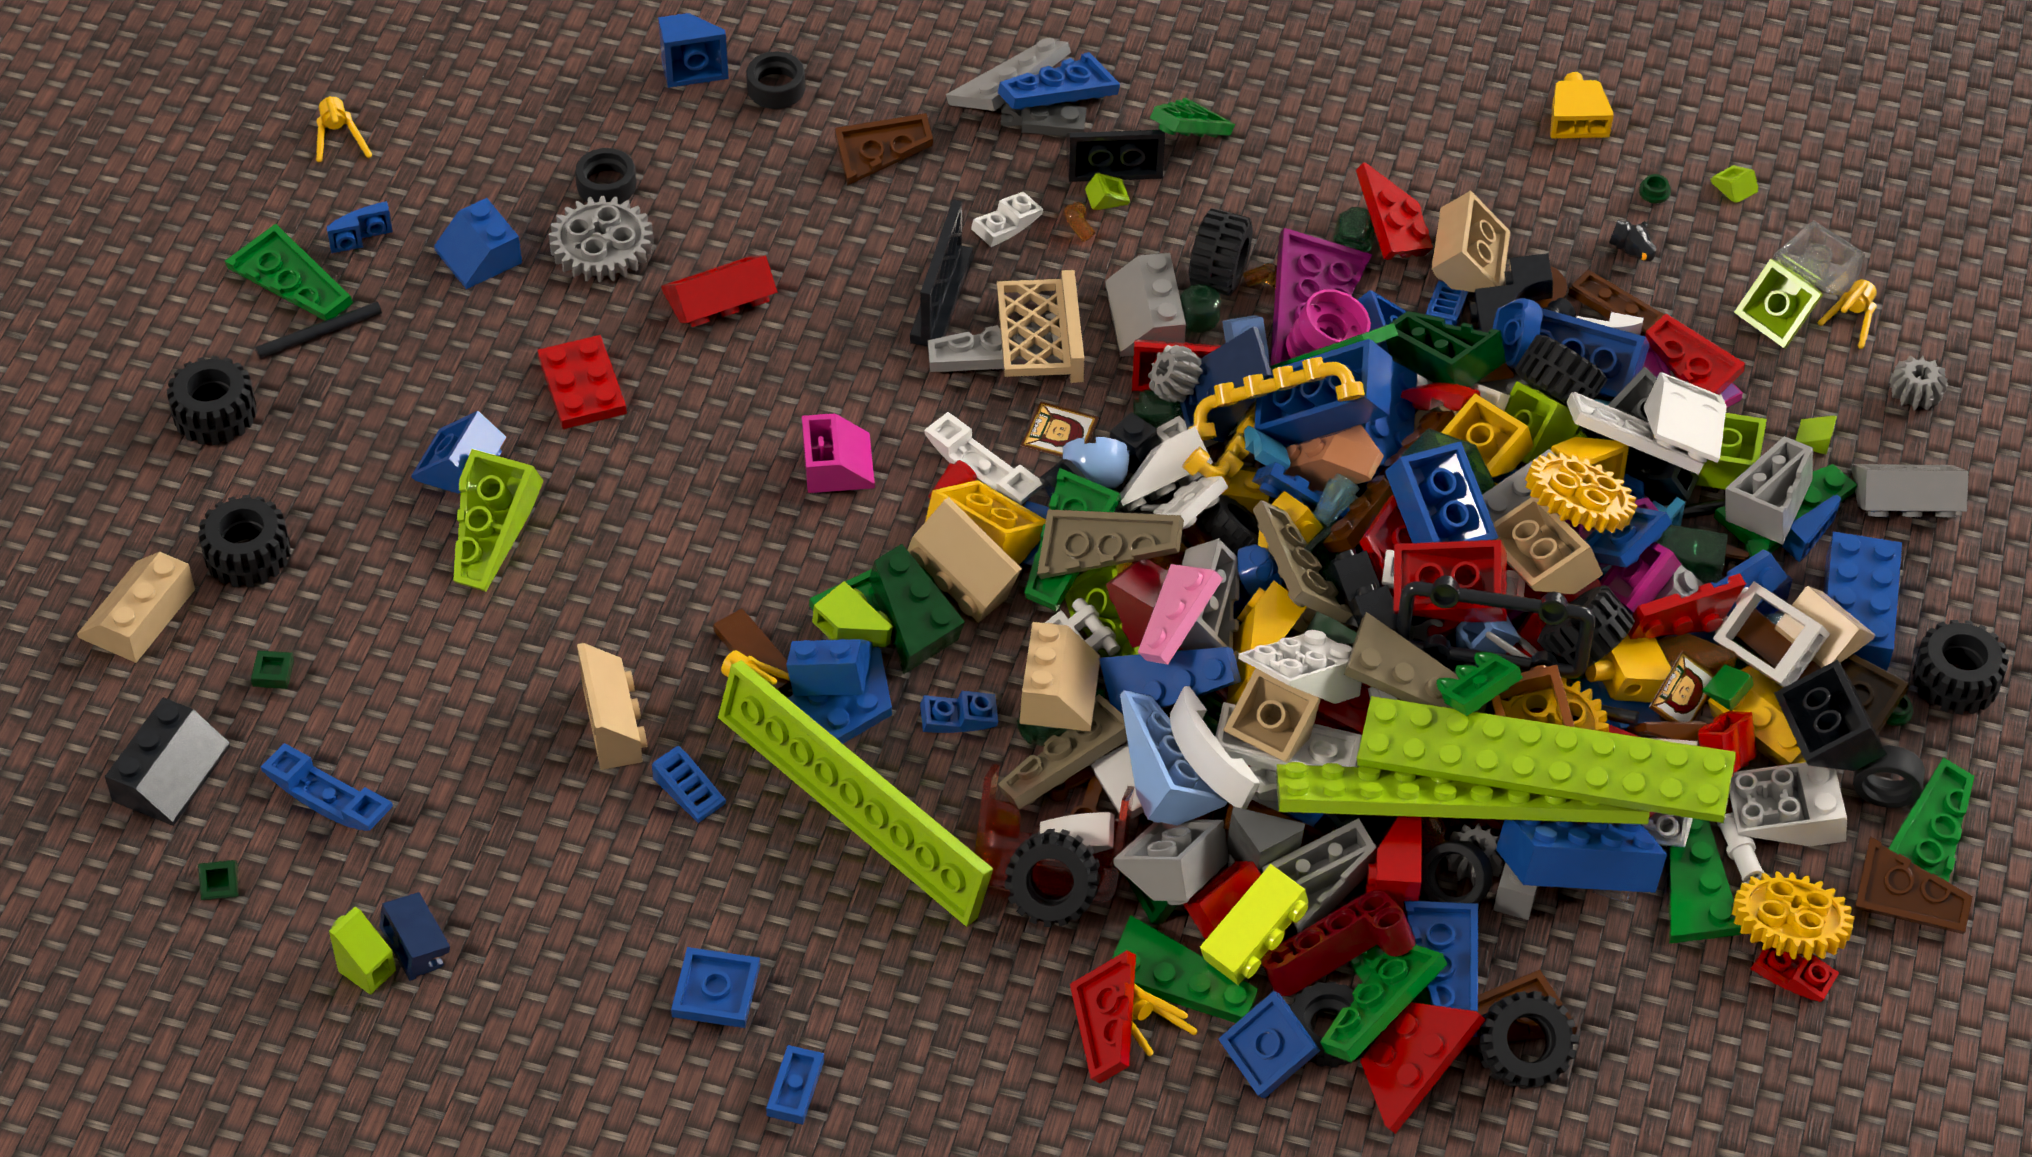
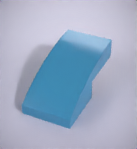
[1244,426,1291,474]

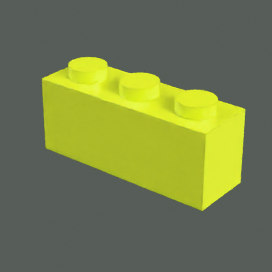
[1200,864,1309,985]

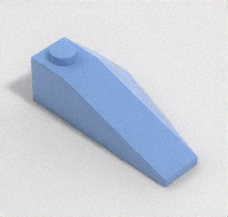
[1120,690,1227,826]

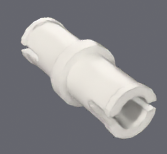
[1717,813,1765,884]

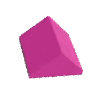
[1600,542,1681,615]

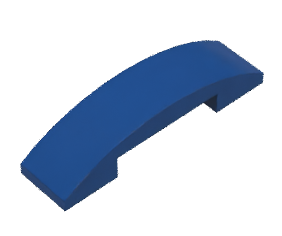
[261,743,393,831]

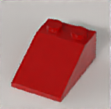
[1394,540,1507,623]
[1365,816,1422,914]

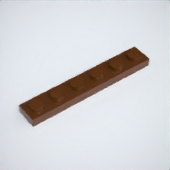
[1323,410,1455,553]

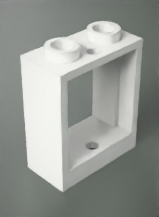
[1713,581,1830,688]

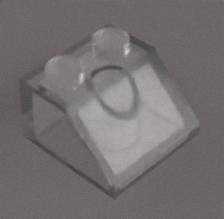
[1773,220,1865,296]

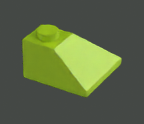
[1734,259,1823,349]

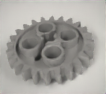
[549,196,654,282]

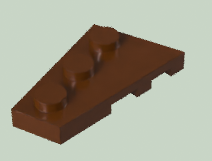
[835,113,933,186]

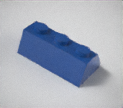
[1385,441,1499,543]

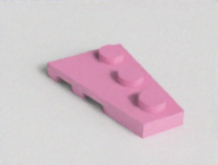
[1138,564,1223,664]

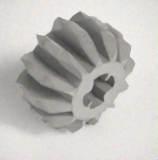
[1148,345,1203,403]
[1889,356,1948,411]
[1446,823,1506,886]

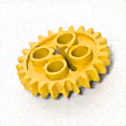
[1525,453,1637,533]
[1492,677,1609,732]
[1732,871,1854,960]

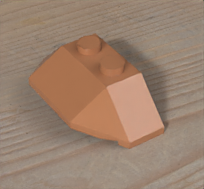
[1272,425,1384,503]

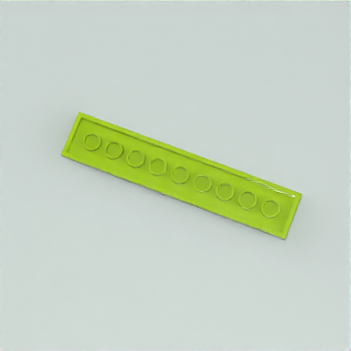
[718,660,993,927]
[1357,696,1736,823]
[1276,762,1650,824]

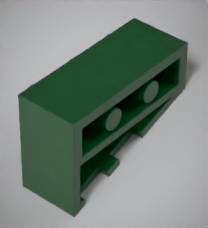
[1386,311,1506,387]
[869,544,965,674]

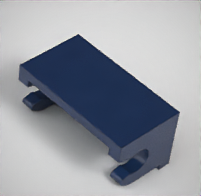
[379,892,450,981]

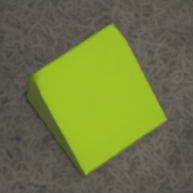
[1710,165,1758,203]
[1085,173,1130,210]
[1795,416,1837,455]

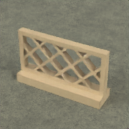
[997,270,1084,383]

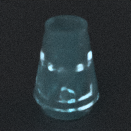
[1313,473,1360,526]

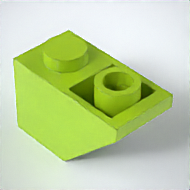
[812,581,893,647]
[329,907,396,995]

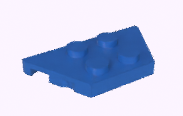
[788,646,892,744]

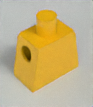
[1550,72,1614,139]
[1585,634,1671,702]

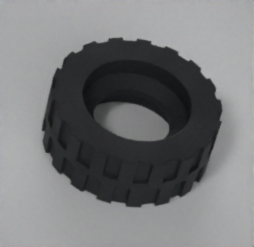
[1199,494,1259,557]
[1290,981,1366,1068]

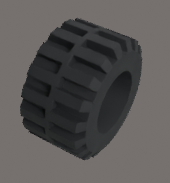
[1189,208,1253,296]
[1515,335,1607,406]
[167,356,257,445]
[198,495,291,587]
[1537,585,1635,667]
[1912,620,2009,715]
[1005,829,1101,927]
[1476,991,1578,1089]

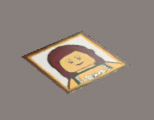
[1021,401,1099,457]
[1649,650,1716,722]

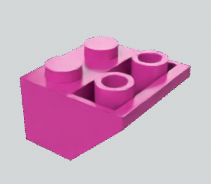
[802,413,875,493]

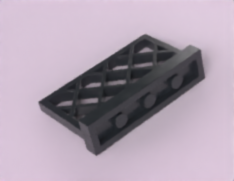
[910,199,973,347]

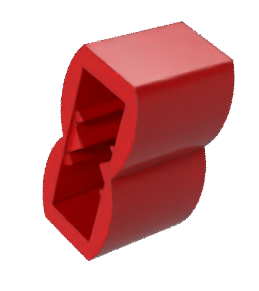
[1698,711,1757,777]

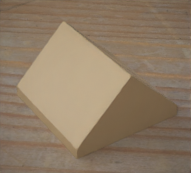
[1775,586,1875,668]
[1223,668,1320,763]

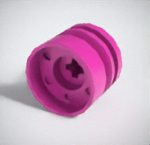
[1286,289,1371,358]

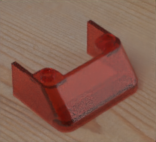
[975,764,1135,904]

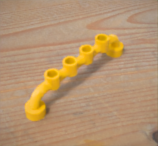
[1188,357,1365,441]
[1182,400,1256,478]

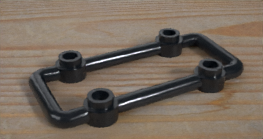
[1396,575,1596,678]

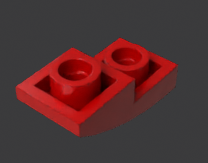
[1401,383,1481,411]
[1750,947,1839,1002]

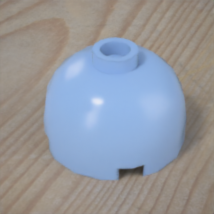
[1063,437,1129,490]

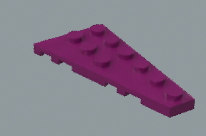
[1270,228,1372,366]

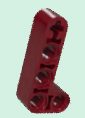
[1261,890,1416,996]

